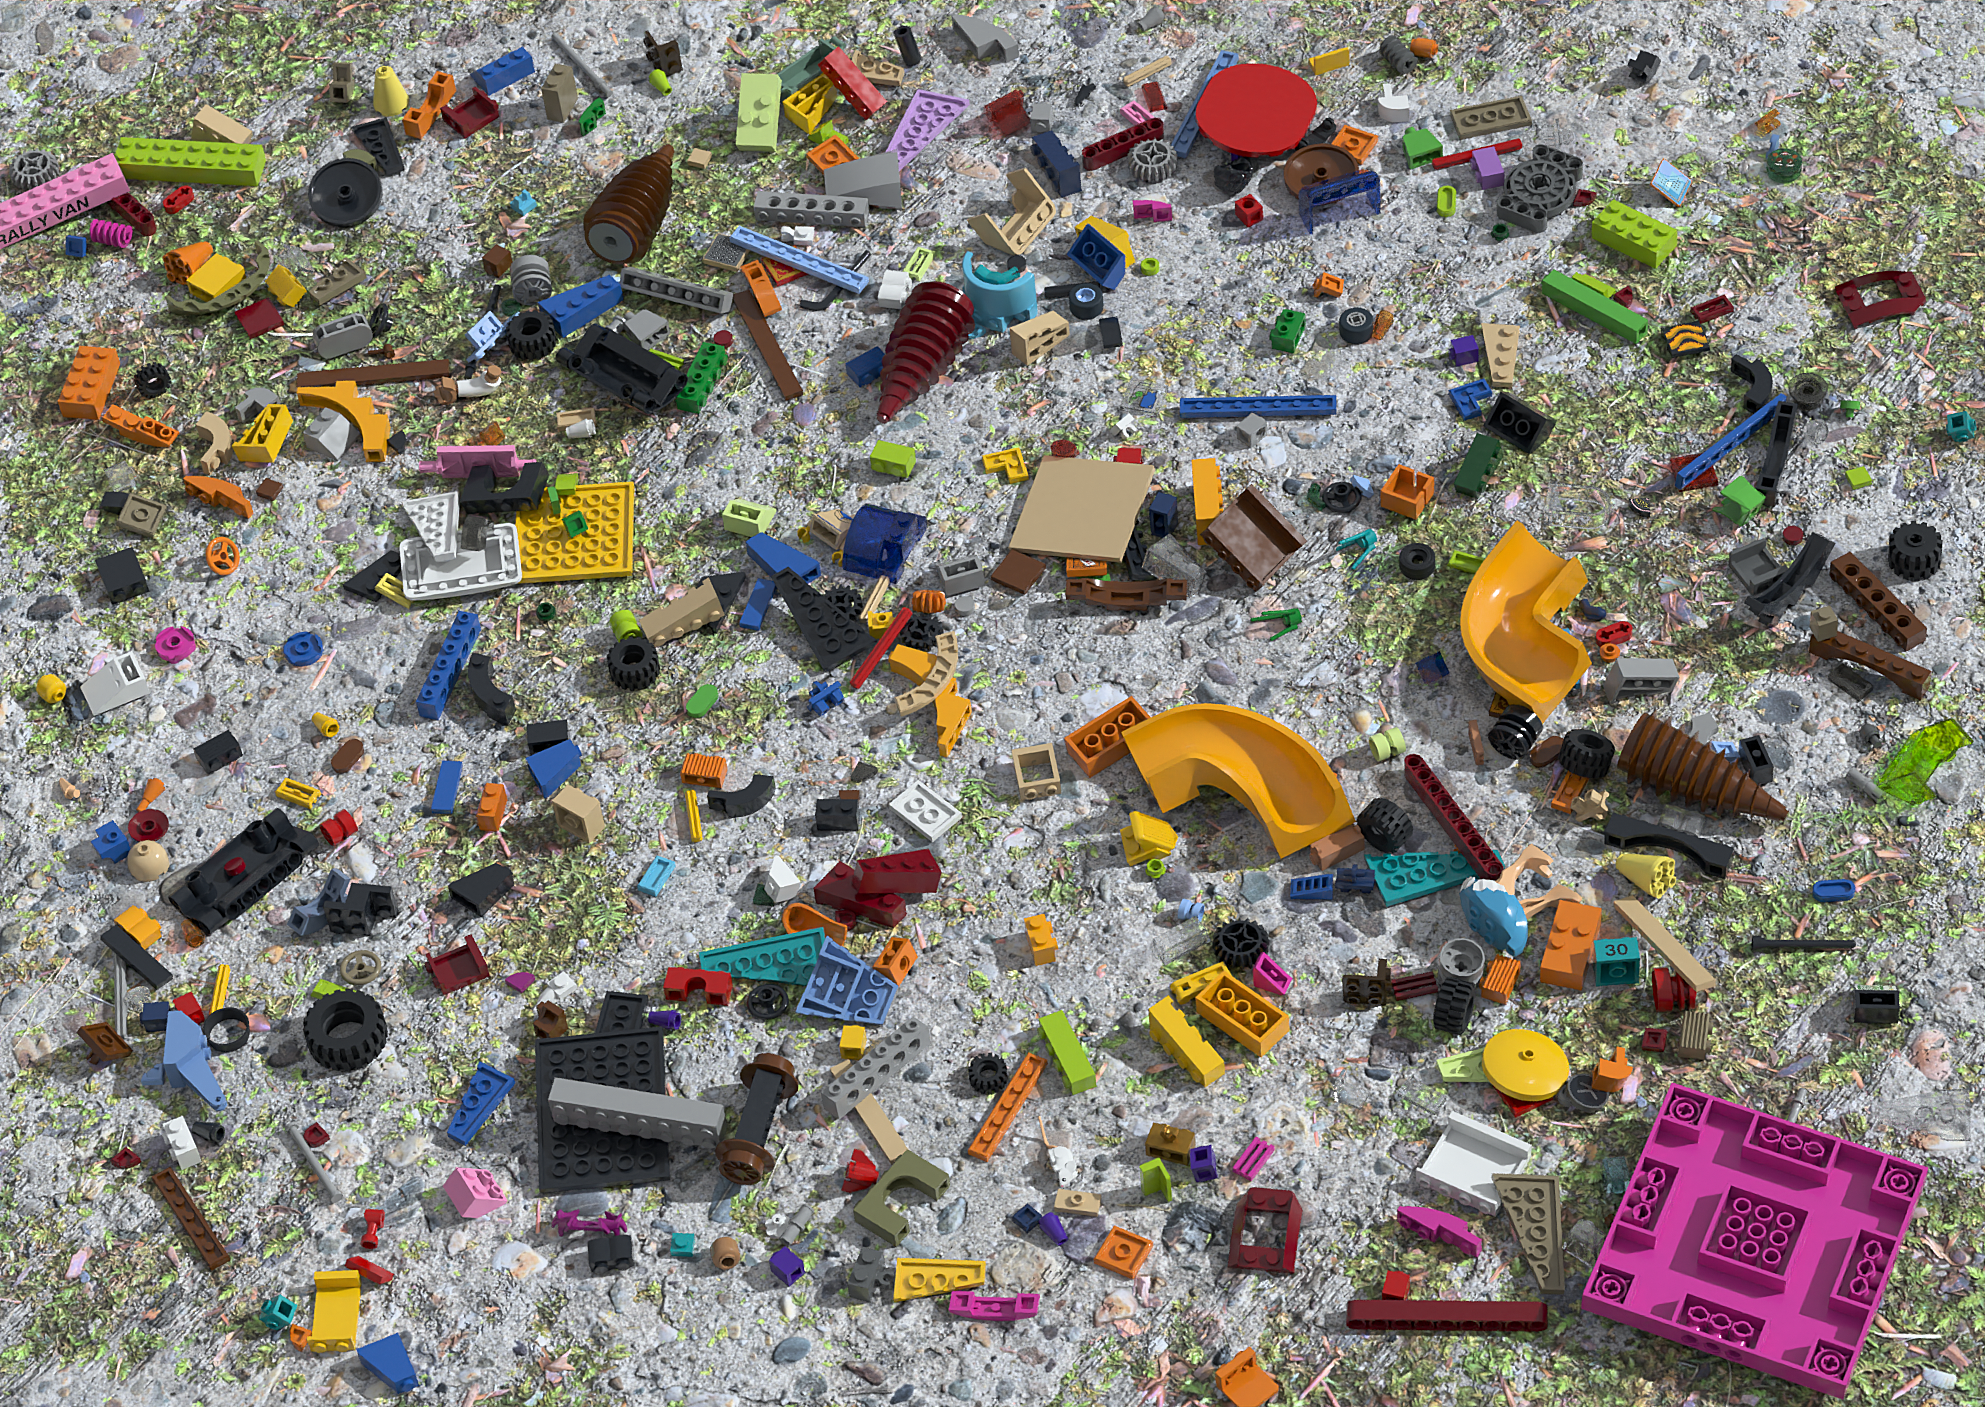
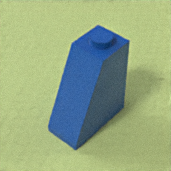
[526,739,582,799]
[356,1333,419,1394]

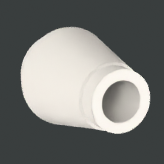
[566,418,596,439]

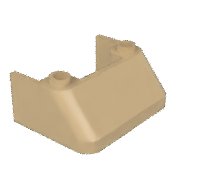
[967,167,1056,256]

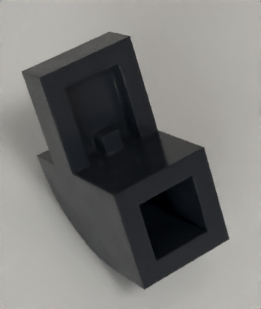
[1627,50,1662,84]

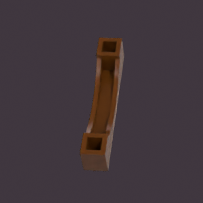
[1809,631,1932,701]

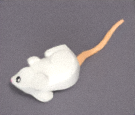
[1038,1116,1078,1187]

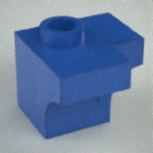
[91,820,131,864]

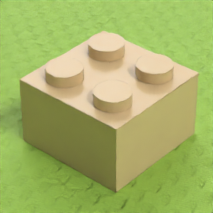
[552,784,605,844]

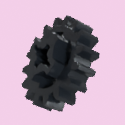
[822,584,863,620]
[900,612,944,651]

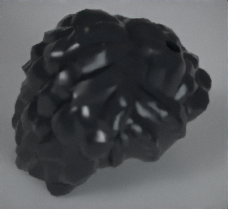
[1214,156,1253,195]

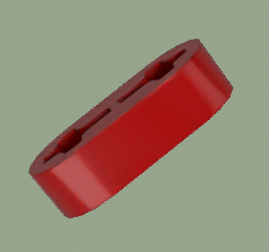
[163,186,194,214]
[1596,621,1633,647]

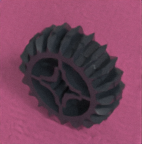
[1212,917,1270,971]

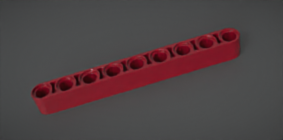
[1404,754,1504,881]
[1346,1300,1548,1332]

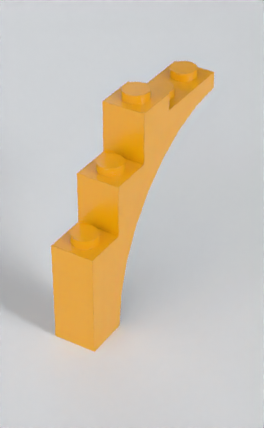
[297,381,391,462]

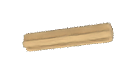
[1123,55,1172,87]
[859,575,890,624]

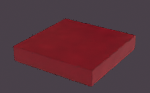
[234,297,284,339]

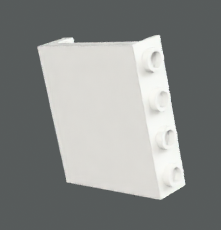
[1416,1111,1532,1217]

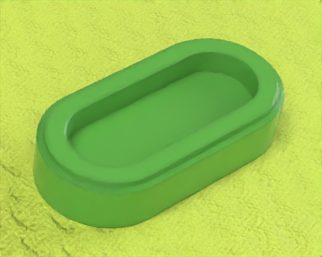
[686,684,719,718]

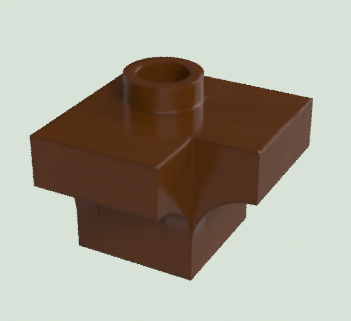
[533,1000,568,1039]

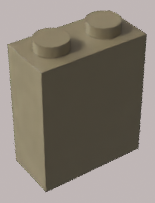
[541,63,578,123]

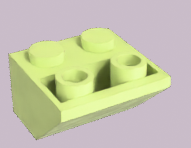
[722,499,776,537]

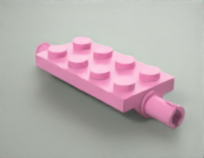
[419,445,536,478]

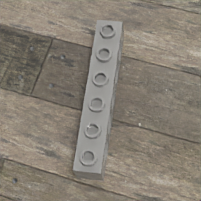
[754,191,869,227]
[619,267,733,314]
[821,1017,931,1119]

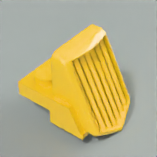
[1120,811,1178,867]

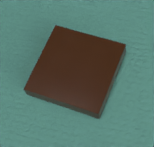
[991,549,1046,595]

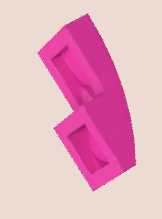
[1132,200,1172,222]

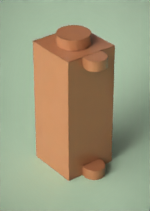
[1309,823,1365,871]

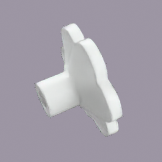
[765,1214,790,1239]

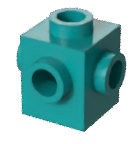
[1946,411,1977,442]
[259,1294,298,1330]

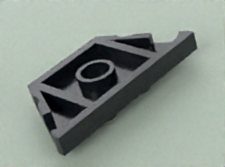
[696,572,746,634]

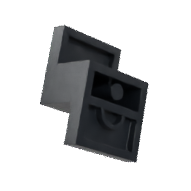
[323,882,399,936]

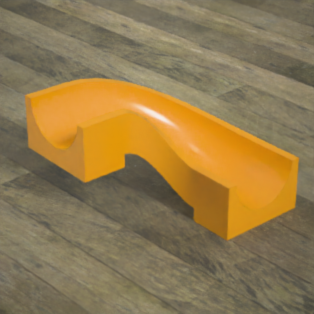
[1460,520,1592,724]
[1121,703,1356,859]

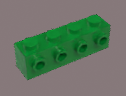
[676,342,728,414]

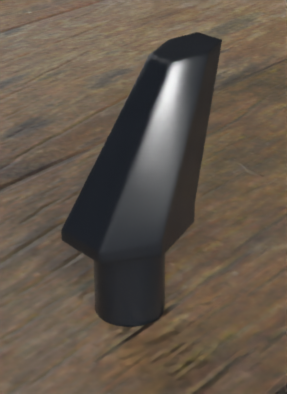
[1074,83,1096,106]

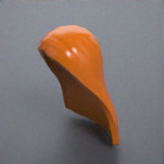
[781,903,847,946]

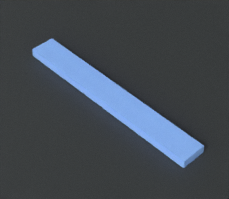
[729,226,869,294]

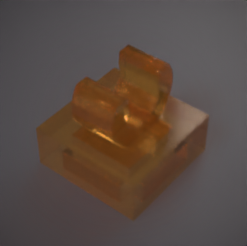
[1754,108,1781,133]
[479,422,506,446]

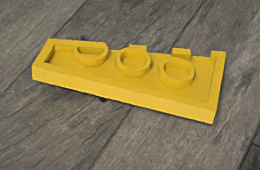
[893,1258,986,1302]

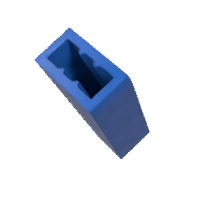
[745,532,821,584]

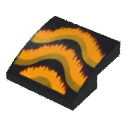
[1661,321,1710,358]

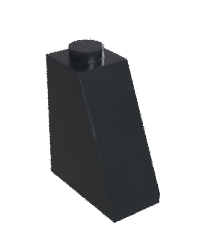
[448,863,515,917]

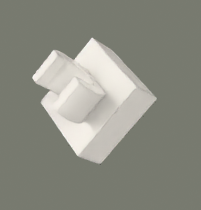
[1110,413,1136,440]

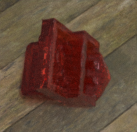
[983,89,1030,136]

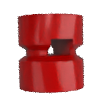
[319,809,358,847]

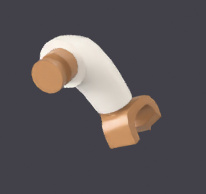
[434,365,501,405]

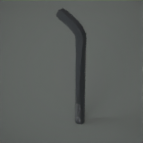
[800,250,871,311]

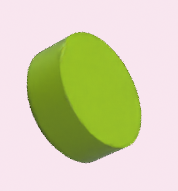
[1140,258,1160,276]

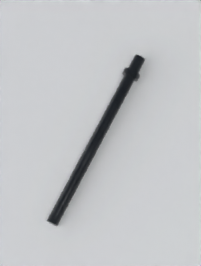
[464,284,501,380]

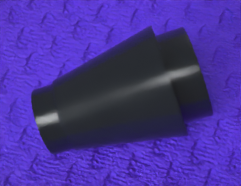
[192,1121,225,1143]

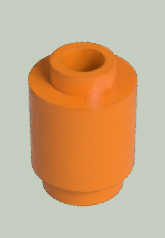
[1410,38,1438,58]

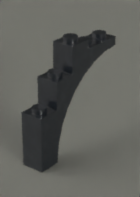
[1744,532,1835,626]

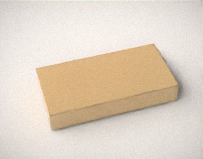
[556,408,596,432]

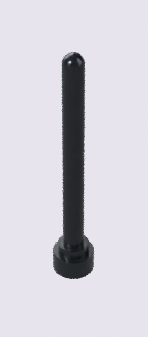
[1751,935,1856,953]

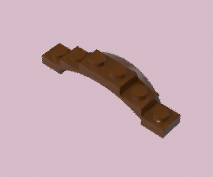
[1065,578,1187,611]

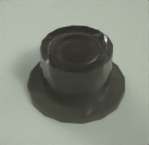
[1788,373,1828,411]

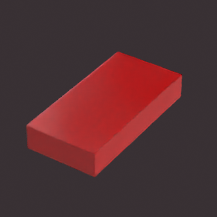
[345,1256,394,1284]

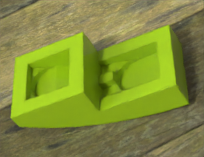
[555,473,578,496]

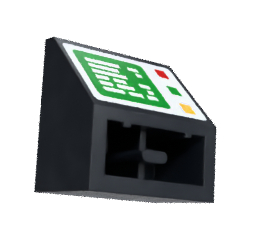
[1852,985,1900,1024]

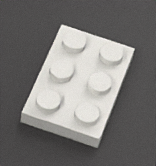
[889,780,962,842]

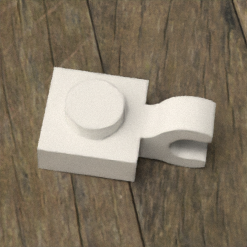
[781,226,814,246]

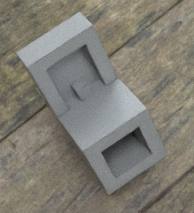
[235,388,281,424]

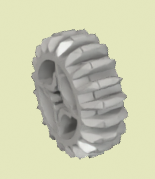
[1127,138,1178,183]
[9,148,59,191]

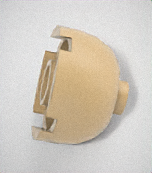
[127,840,170,882]

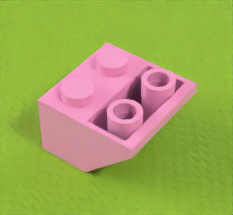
[443,1167,507,1218]

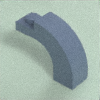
[287,868,350,936]

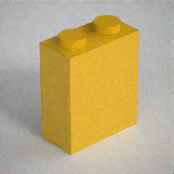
[186,253,246,302]

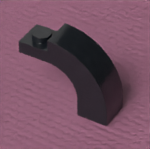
[1731,354,1773,414]

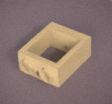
[1011,743,1061,800]

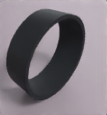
[203,1007,250,1052]

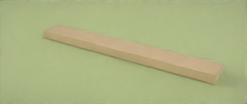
[1614,895,1716,992]

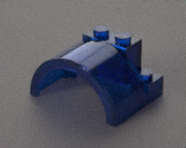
[842,503,928,584]

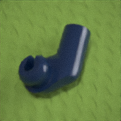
[1579,599,1606,620]

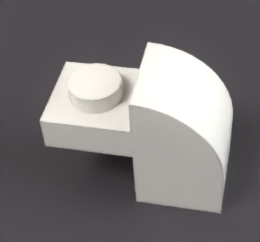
[1378,83,1409,123]

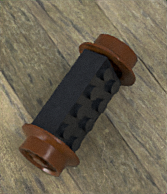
[715,1053,799,1185]

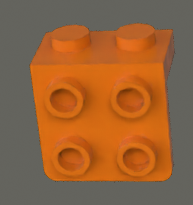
[1215,1346,1279,1407]

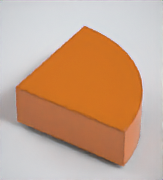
[289,1323,312,1352]

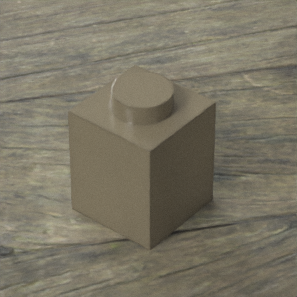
[1809,605,1838,641]

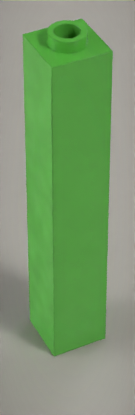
[1541,269,1648,344]

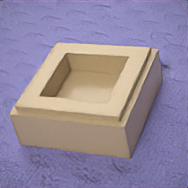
[687,148,712,169]

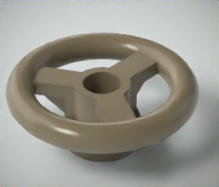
[340,950,381,985]

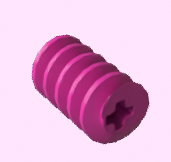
[90,219,133,248]

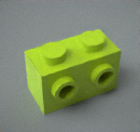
[870,440,916,478]

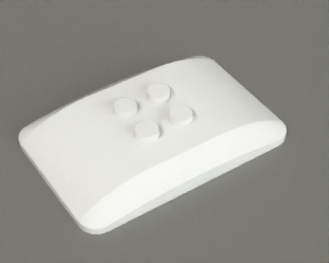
[400,523,522,600]

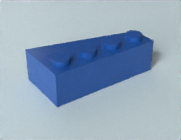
[538,275,624,338]

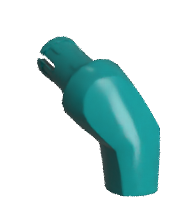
[973,264,1020,285]

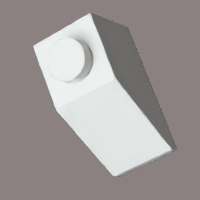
[764,855,801,903]

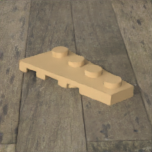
[1481,323,1520,388]

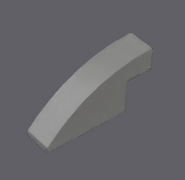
[951,14,1019,63]

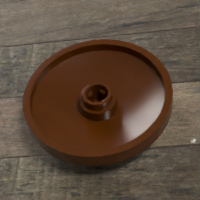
[1284,144,1359,205]

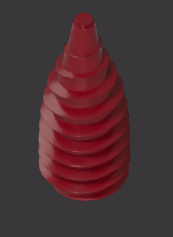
[876,281,975,424]

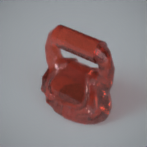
[1050,440,1080,458]

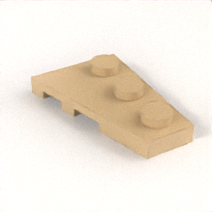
[852,50,904,86]

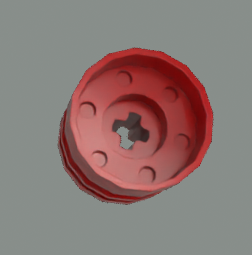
[1652,966,1697,1013]

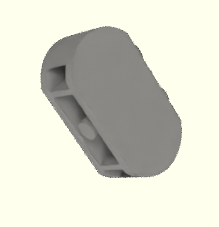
[312,313,373,358]

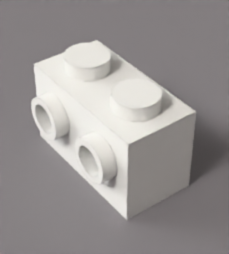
[162,1116,202,1170]

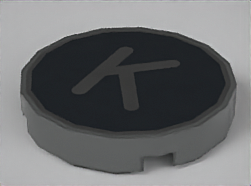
[1565,1073,1609,1113]

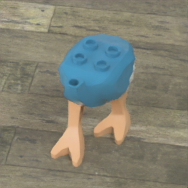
[1459,844,1582,957]

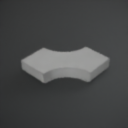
[1689,712,1719,745]

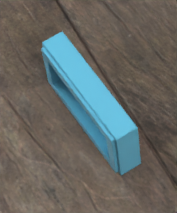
[637,855,676,897]

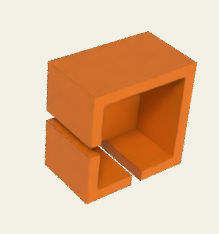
[1380,464,1434,520]

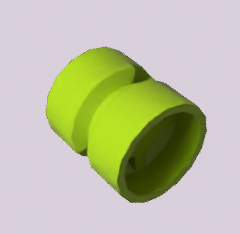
[609,610,643,643]

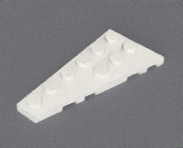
[402,491,460,562]

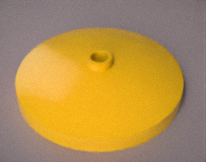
[1482,1029,1569,1101]

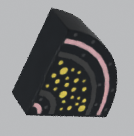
[1629,498,1650,517]

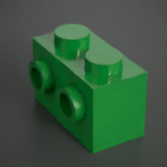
[1269,309,1306,354]

